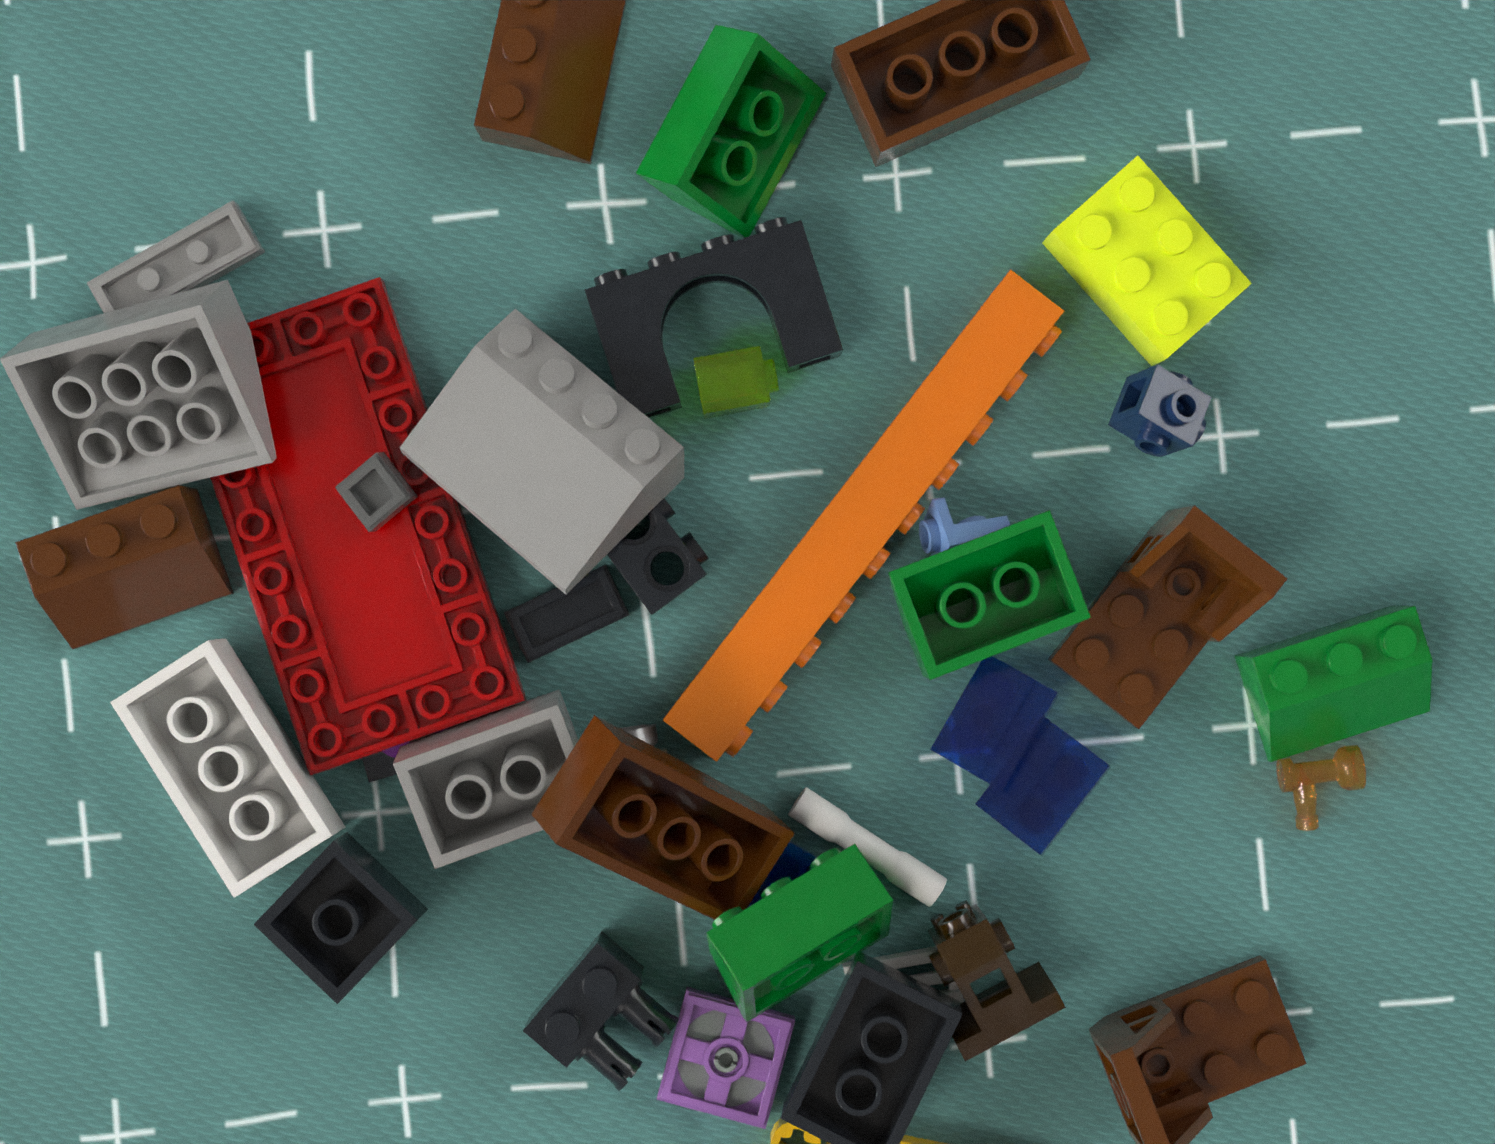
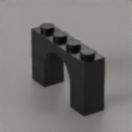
[585,217,843,418]

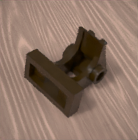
[927,900,1066,1062]

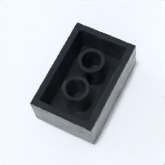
[781,950,963,1144]

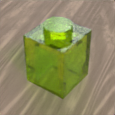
[693,346,779,419]

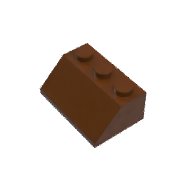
[474,0,626,165]
[15,485,234,649]

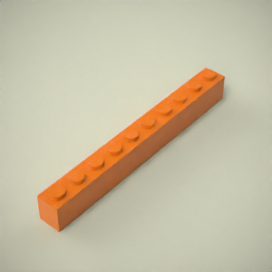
[663,269,1064,762]

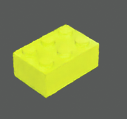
[1042,155,1252,366]

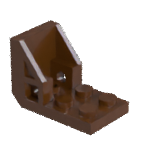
[1048,505,1288,729]
[1088,955,1307,1144]

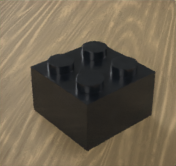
[254,832,428,1004]

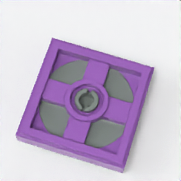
[657,987,795,1129]

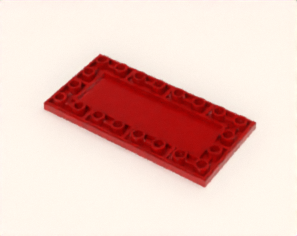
[210,277,527,776]

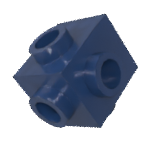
[1108,364,1212,457]

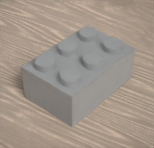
[393,689,579,869]

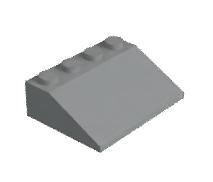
[0,280,277,510]
[400,309,684,594]

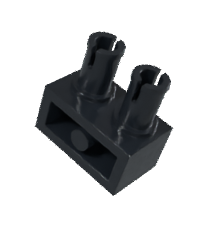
[523,931,679,1091]

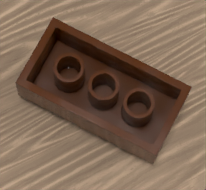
[831,0,1091,167]
[531,715,795,920]

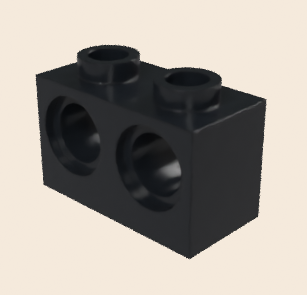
[607,498,709,615]

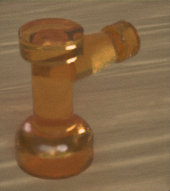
[1276,745,1366,831]

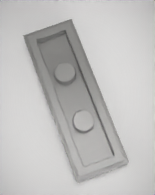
[87,200,265,313]

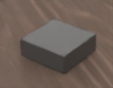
[335,452,418,532]

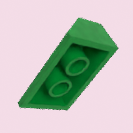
[636,25,826,238]
[888,510,1091,680]
[1235,605,1433,762]
[706,844,893,1023]

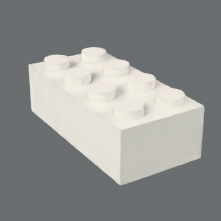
[110,639,346,898]

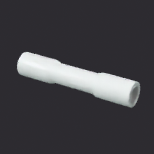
[788,787,947,907]

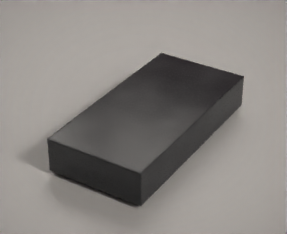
[504,565,630,663]

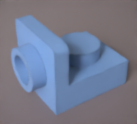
[919,497,1010,555]

